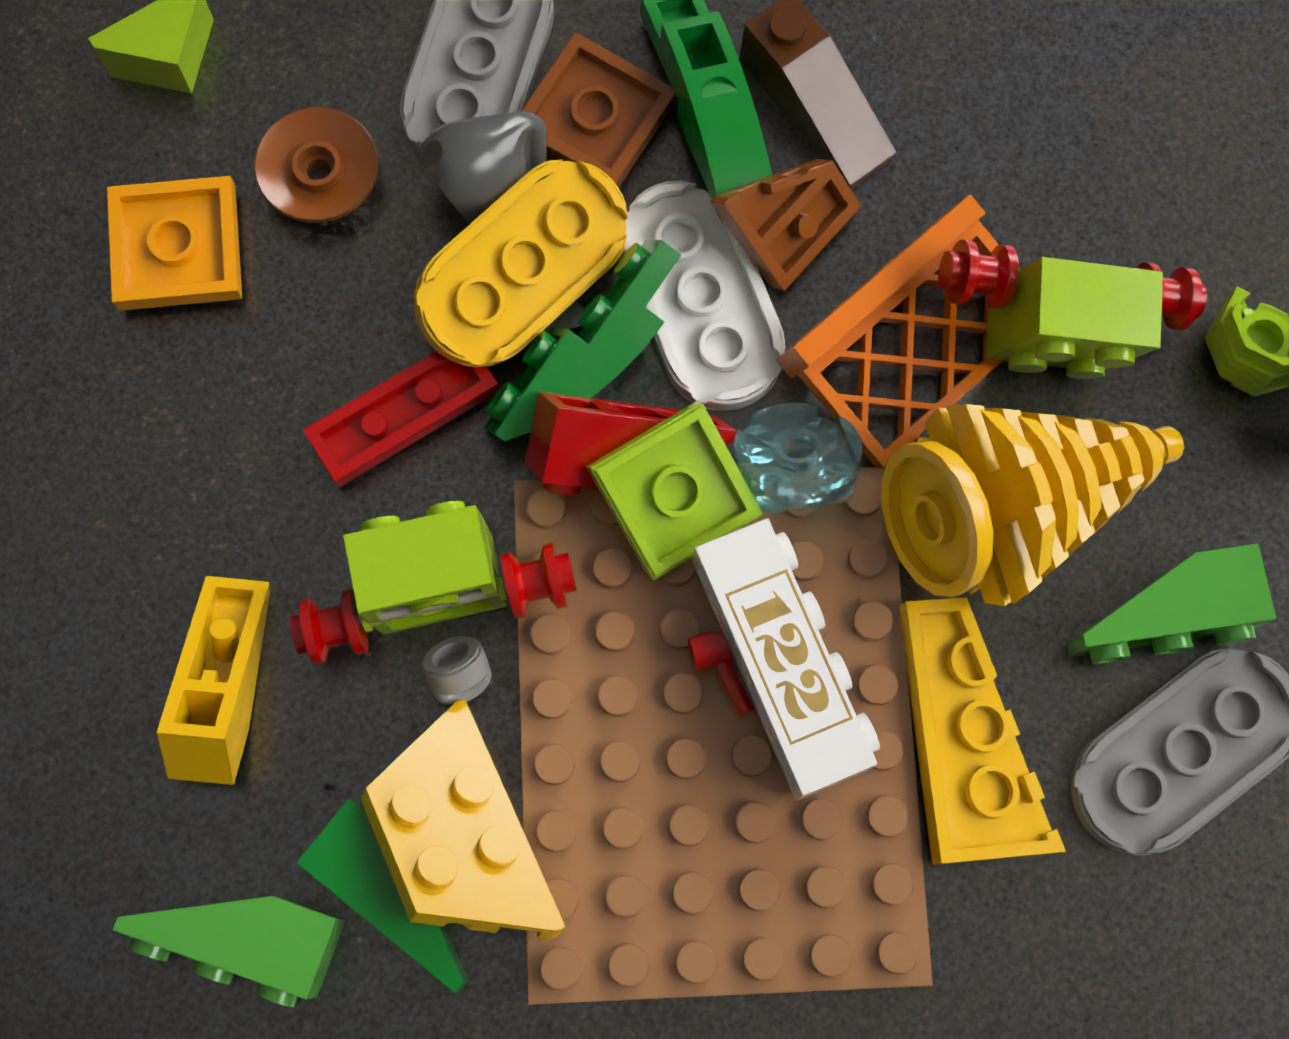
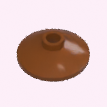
[255,107,378,223]

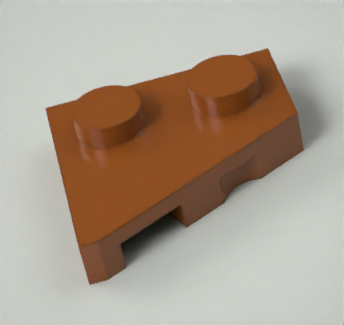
[710,159,861,291]

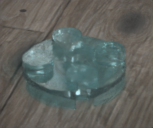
[733,403,863,513]

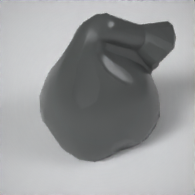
[417,111,547,225]

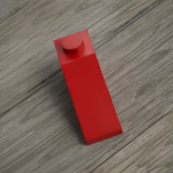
[524,391,737,496]

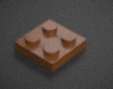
[521,32,677,188]

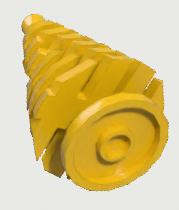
[881,404,1184,606]

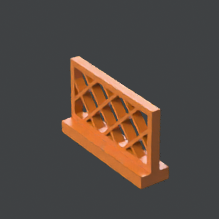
[776,194,1002,468]

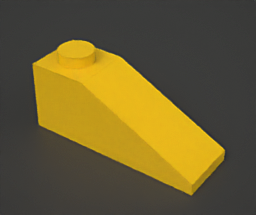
[156,576,271,785]

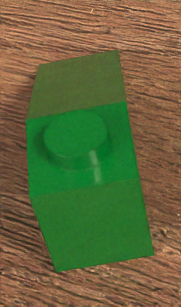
[296,798,469,993]

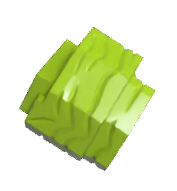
[1204,286,1289,397]

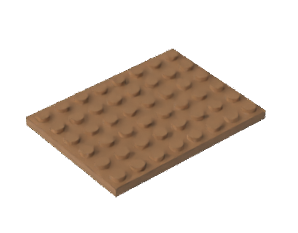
[514,467,933,1005]

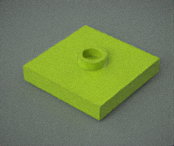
[586,401,763,580]

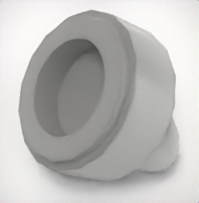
[420,636,492,705]

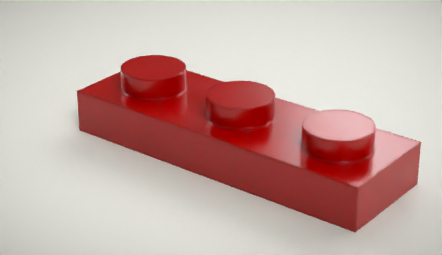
[303,351,499,488]

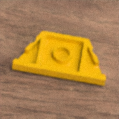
[361,699,565,940]

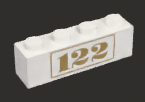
[692,518,880,801]

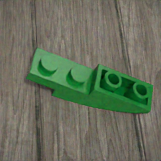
[640,0,772,199]
[484,240,681,441]

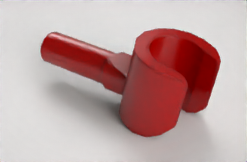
[688,631,755,717]

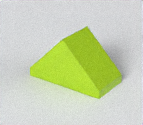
[88,0,214,94]

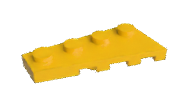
[899,597,1066,865]

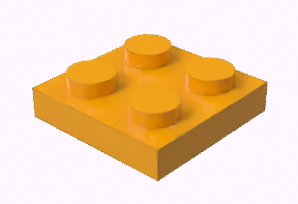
[107,176,242,311]

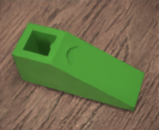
[1066,543,1276,665]
[112,896,346,1008]

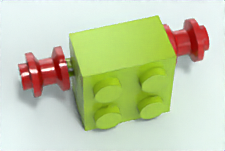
[938,239,1207,379]
[290,501,577,665]

